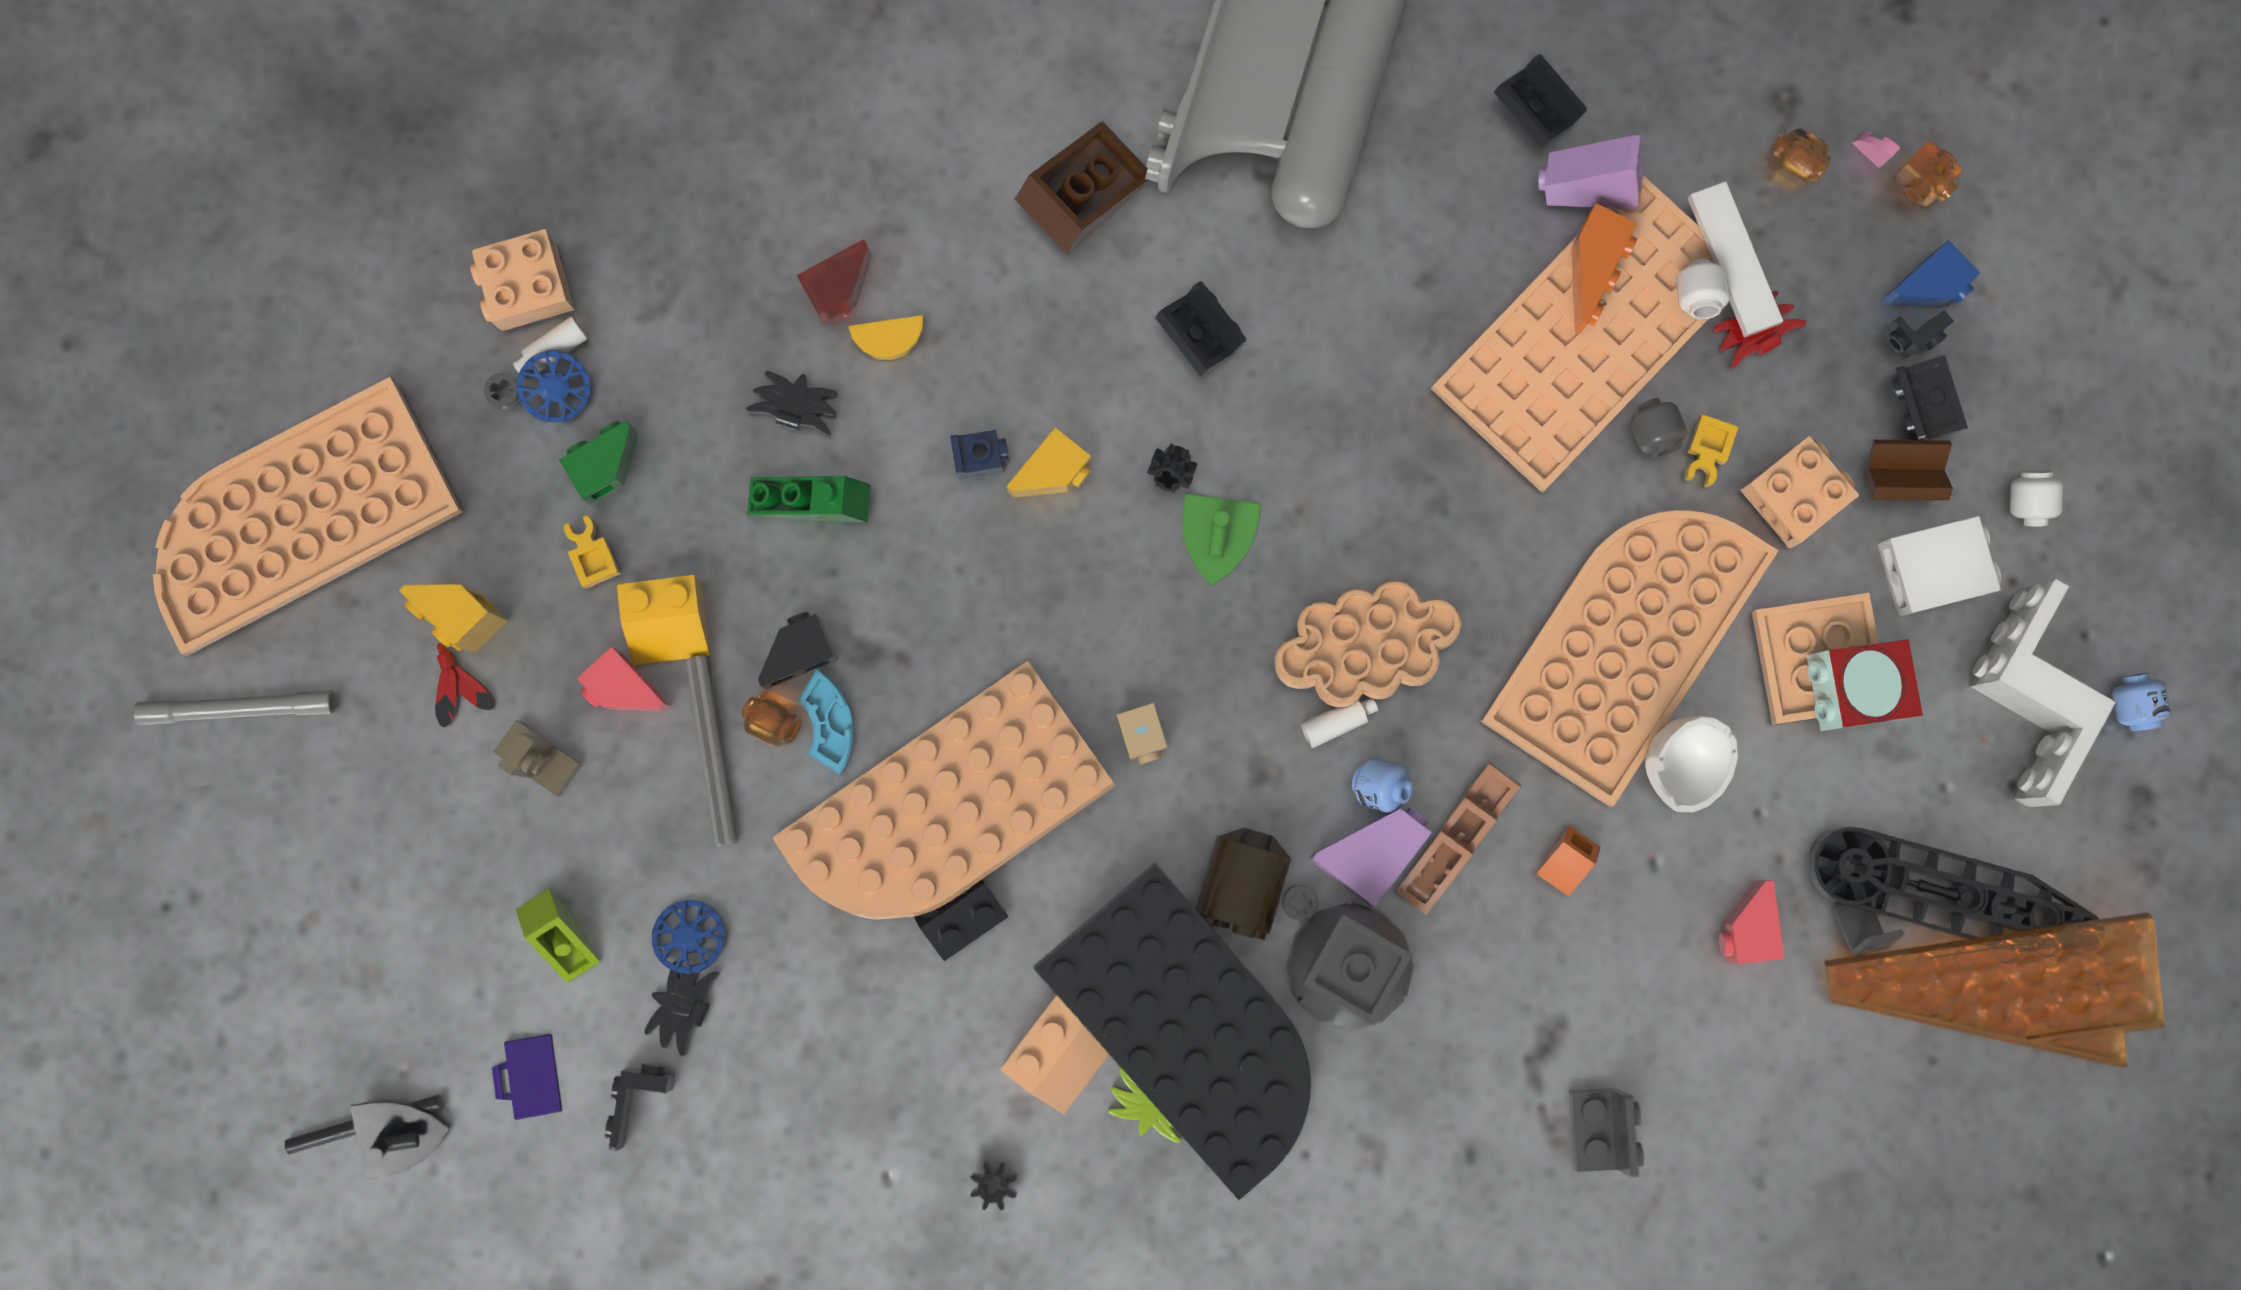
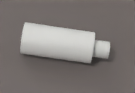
[512,316,588,373]
[1300,698,1378,749]

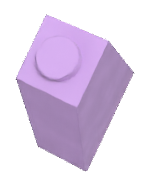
[1539,135,1643,209]
[1309,808,1432,907]

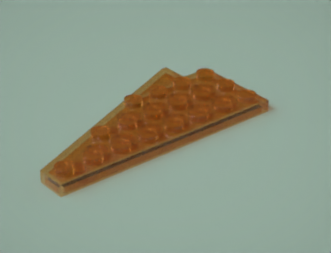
[1824,912,2165,1068]

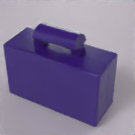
[492,1034,562,1120]

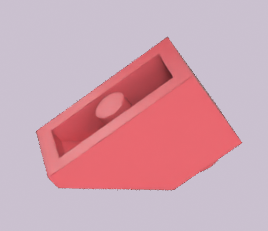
[577,647,671,711]
[1719,880,1785,964]

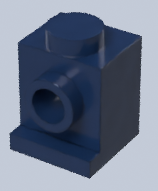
[950,430,1009,480]

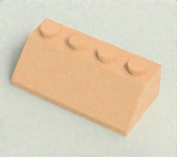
[1000,995,1109,1114]

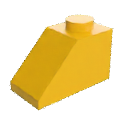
[1006,427,1092,497]

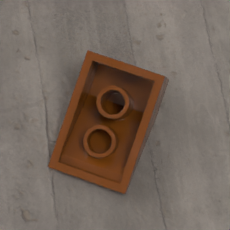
[1015,121,1150,254]

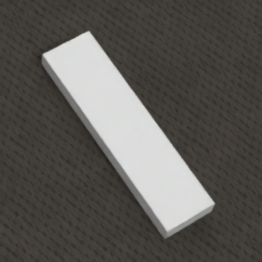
[1688,182,1783,337]

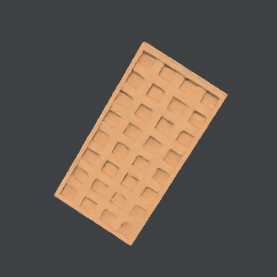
[1431,175,1714,493]

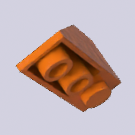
[1571,203,1637,334]

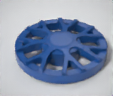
[517,350,591,422]
[652,900,726,974]

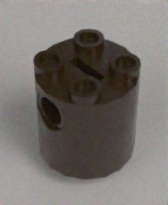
[1196,827,1292,940]

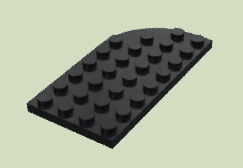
[1034,862,1311,1200]

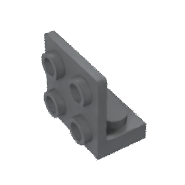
[1569,1088,1644,1178]

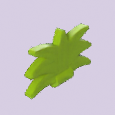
[1108,1067,1181,1143]

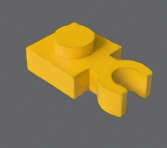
[1684,414,1739,487]
[564,515,621,589]

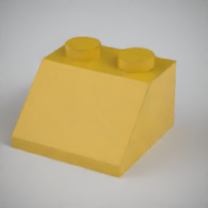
[617,575,711,666]

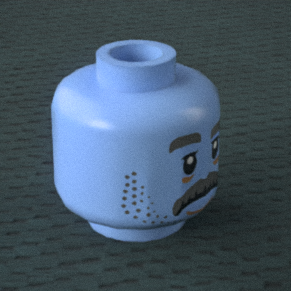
[2112,673,2171,731]
[1352,758,1412,813]

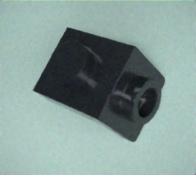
[1883,310,1954,358]

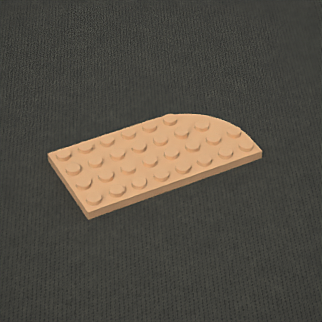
[153,377,463,656]
[772,661,1115,920]

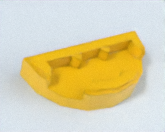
[848,315,924,360]

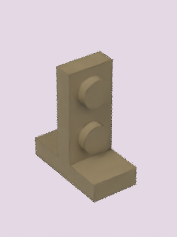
[493,720,582,796]

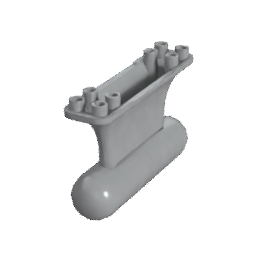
[1146,0,1407,229]

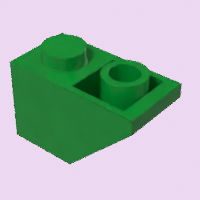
[559,421,638,505]

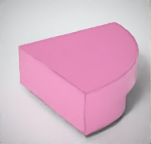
[1852,131,1901,168]

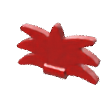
[1713,290,1807,369]

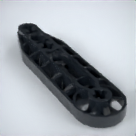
[1809,827,2103,951]

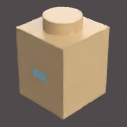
[1116,703,1168,765]

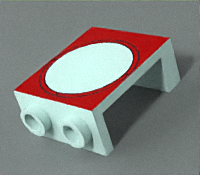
[1807,639,1923,732]

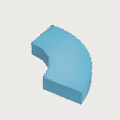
[797,669,854,775]

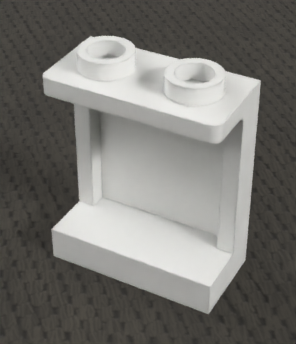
[1878,516,2001,617]

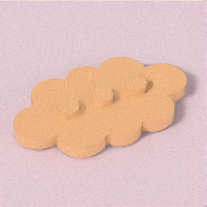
[1274,581,1462,708]

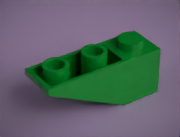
[747,476,871,522]

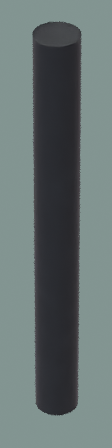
[284,1095,443,1155]

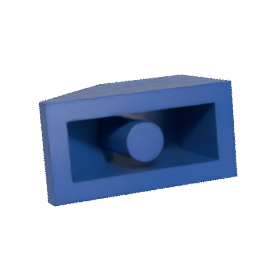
[1882,240,1980,308]

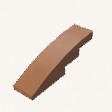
[1395,761,1521,915]

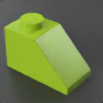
[516,888,600,983]

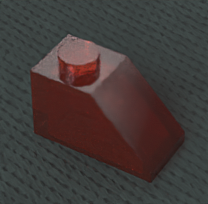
[797,239,871,324]

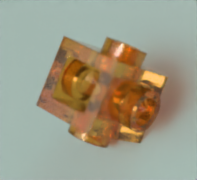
[1892,140,1964,208]

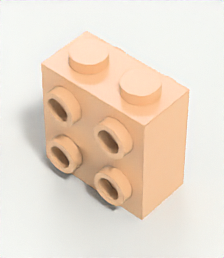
[470,229,575,331]
[1740,436,1859,549]

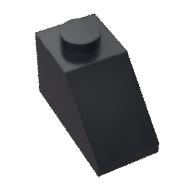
[758,612,838,690]

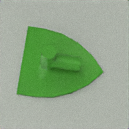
[1183,494,1261,586]

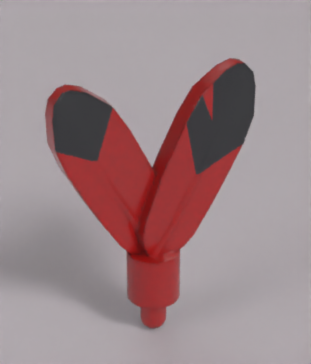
[435,643,495,727]

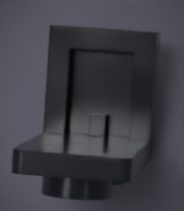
[605,1063,676,1151]

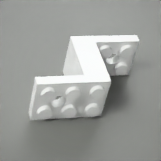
[1970,579,2116,807]

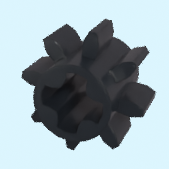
[1147,444,1198,493]
[970,1161,1018,1210]

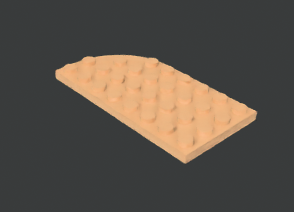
[1480,510,1778,807]

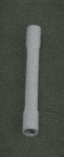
[134,690,336,725]

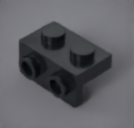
[1494,54,1587,149]
[1155,281,1246,377]
[1892,355,1969,440]
[914,879,1008,961]

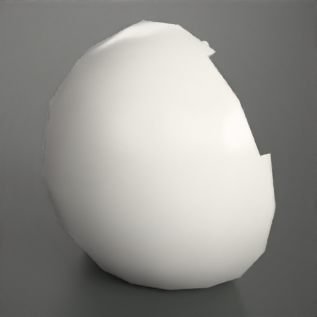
[1645,715,1738,813]

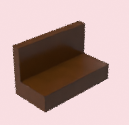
[1863,439,1953,500]

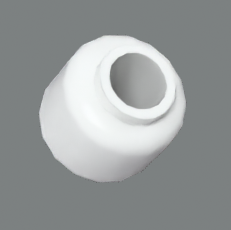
[1676,259,1730,320]
[2010,470,2064,526]

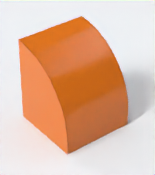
[1536,825,1601,897]

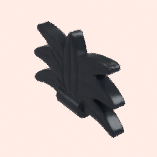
[746,371,838,437]
[644,961,720,1056]

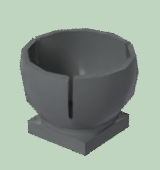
[1286,903,1414,1031]

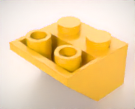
[399,584,508,653]

